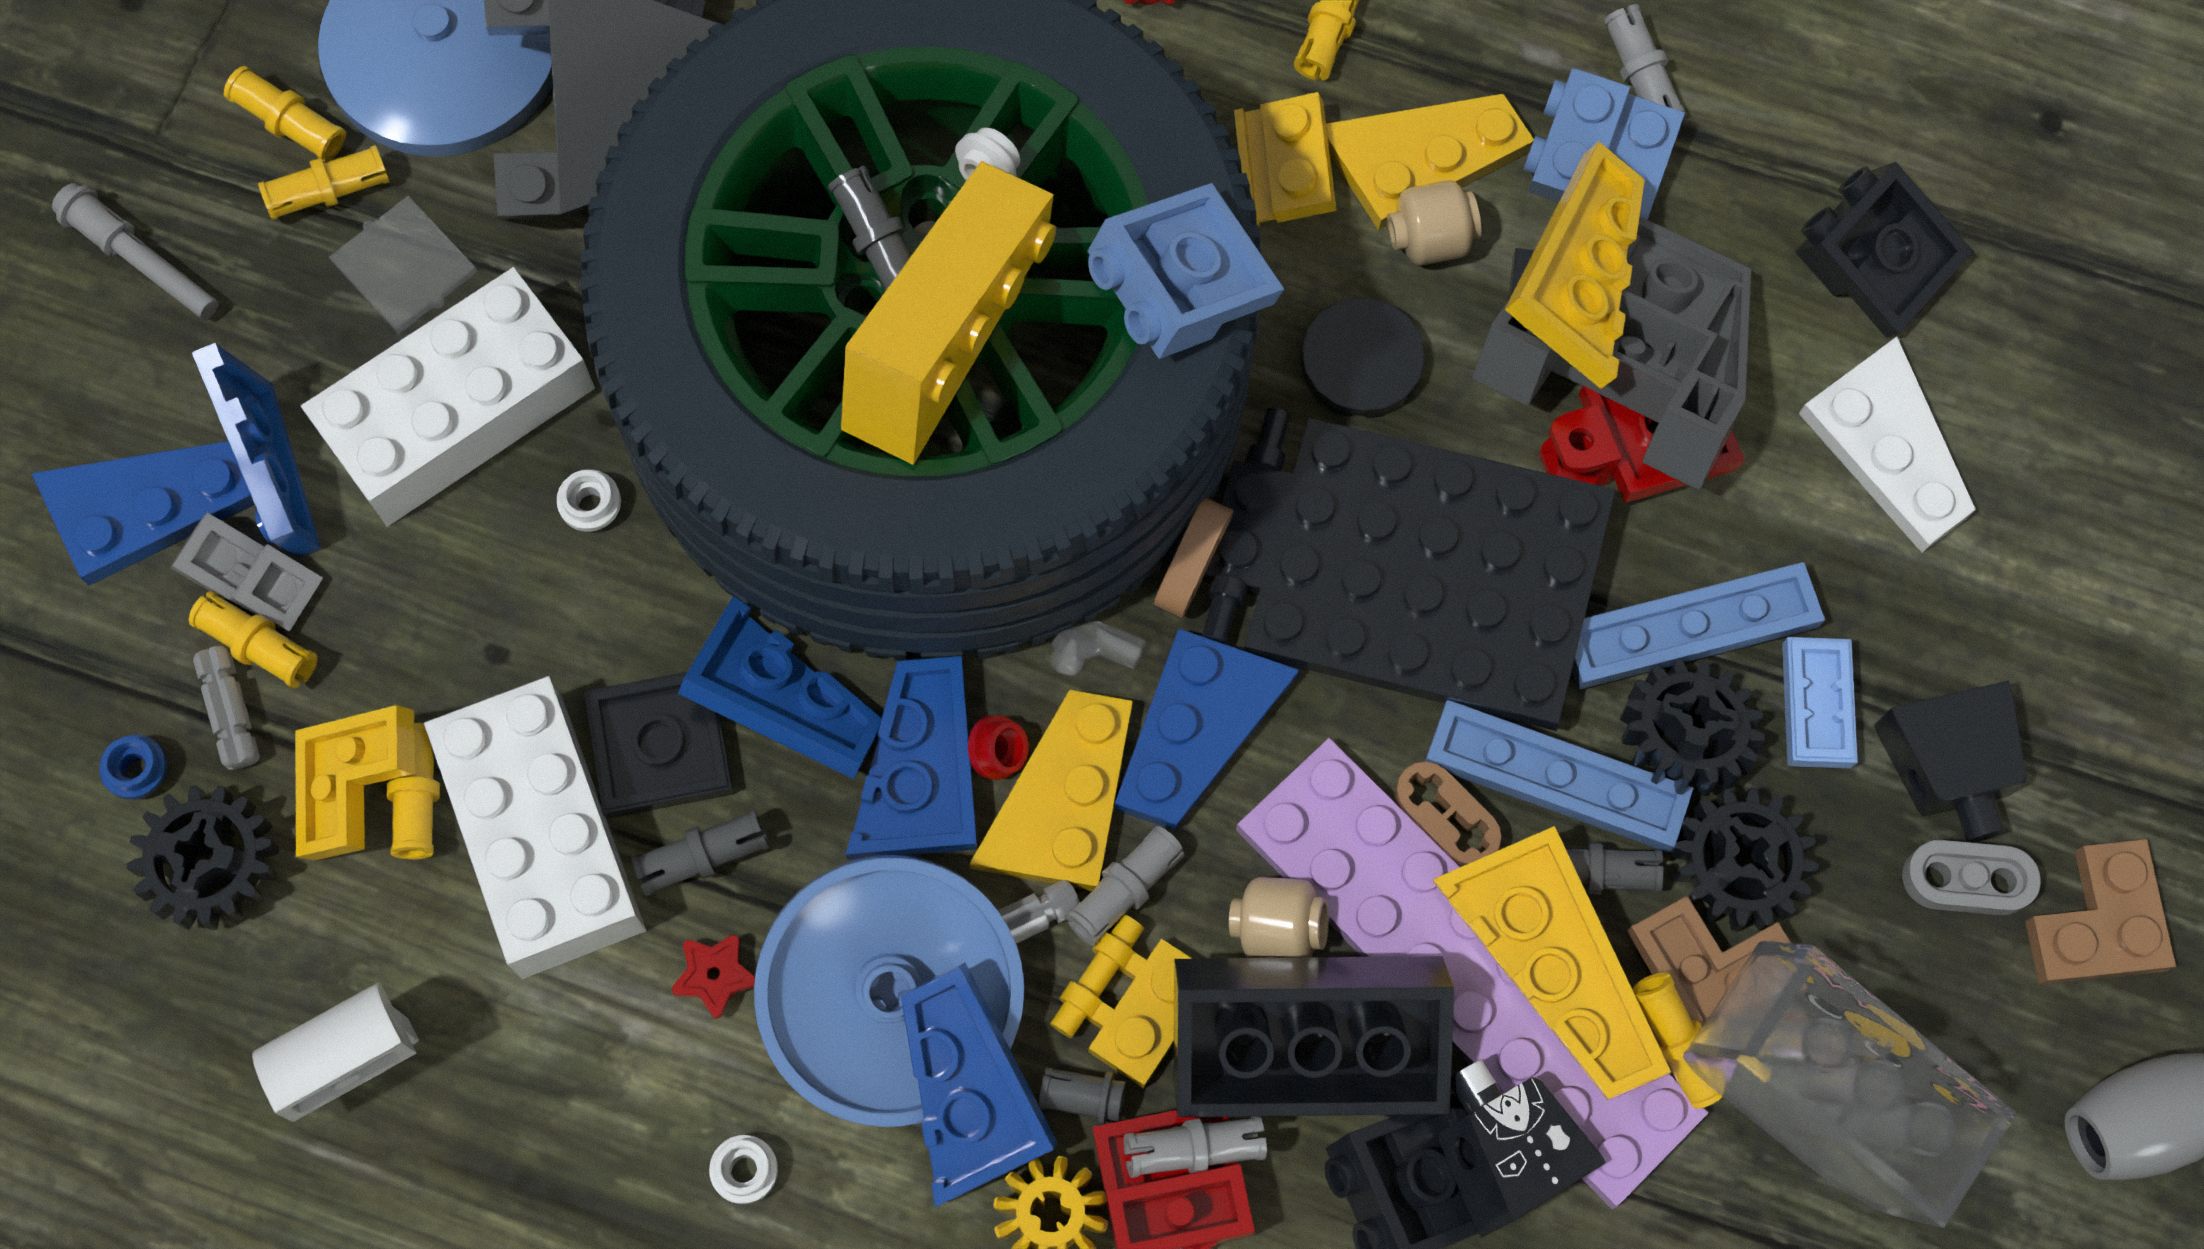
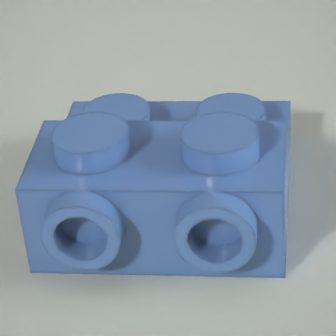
[1523,68,1685,219]
[1088,183,1284,359]

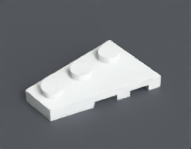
[1799,337,1976,553]

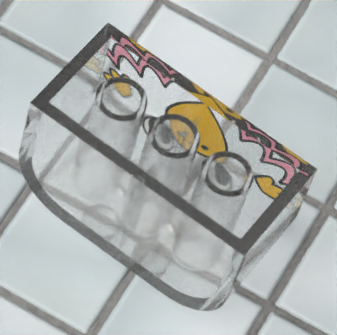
[1683,941,2017,1229]

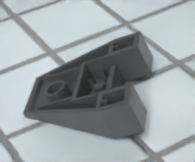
[484,0,716,220]
[1472,217,1751,490]

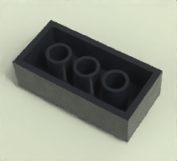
[1173,956,1454,1117]

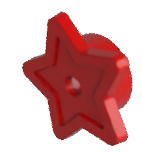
[672,935,755,1019]

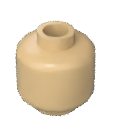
[1387,180,1481,266]
[1229,877,1329,958]

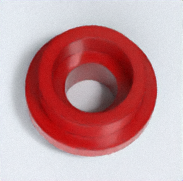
[968,715,1029,780]

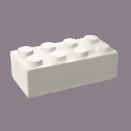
[301,267,595,527]
[424,676,646,979]

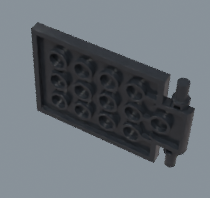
[1202,408,1616,731]

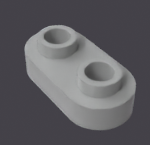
[1902,840,2041,915]

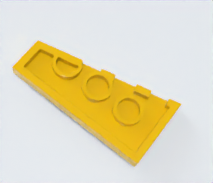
[1504,141,1645,389]
[1433,826,1671,1101]

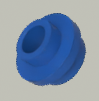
[99,735,168,800]

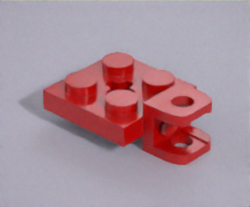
[1539,386,1745,503]

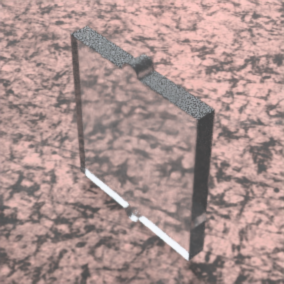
[329,196,477,334]

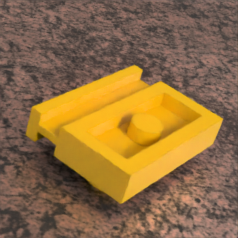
[1234,92,1337,227]

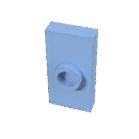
[1782,637,1858,768]

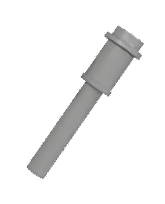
[52,183,219,320]

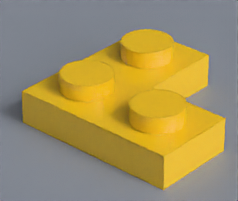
[295,705,415,861]

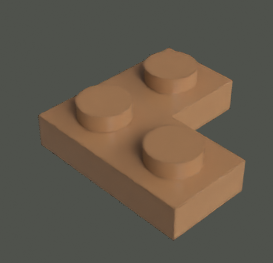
[2025,839,2176,985]
[1627,896,1814,1041]

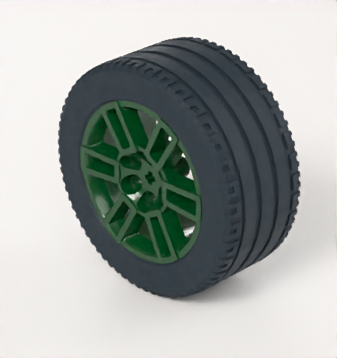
[581,0,1261,661]

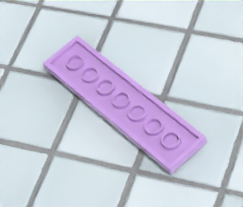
[1236,738,1708,1209]

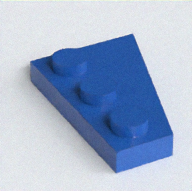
[192,343,321,558]
[31,441,255,586]
[1114,629,1299,831]

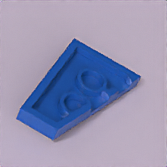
[678,596,882,779]
[846,656,977,860]
[901,962,1058,1207]

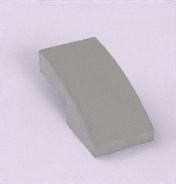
[170,512,323,632]

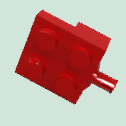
[1092,1110,1255,1249]

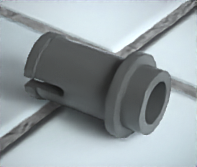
[1039,1066,1126,1125]

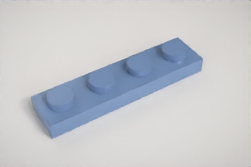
[1572,562,1825,690]
[1425,700,1693,853]

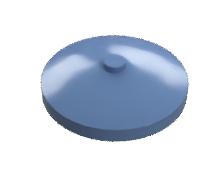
[318,0,553,156]
[754,855,1024,1127]

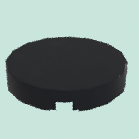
[1301,297,1425,418]

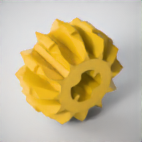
[993,1156,1108,1249]

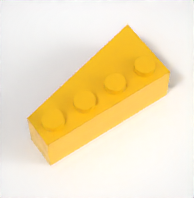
[841,161,1056,465]

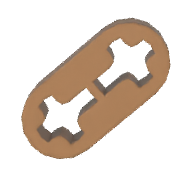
[1154,498,1234,619]
[1393,761,1502,867]

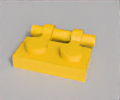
[1050,914,1192,1089]

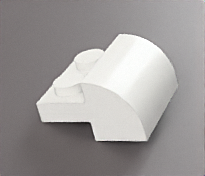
[252,982,419,1122]

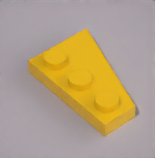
[1326,94,1534,231]
[970,690,1133,891]

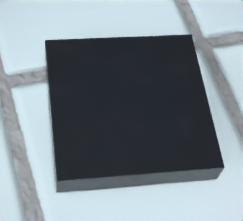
[584,671,734,819]

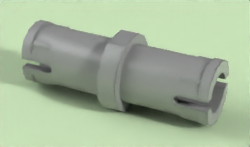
[1603,4,1685,112]
[1066,826,1185,946]
[1123,1116,1267,1178]

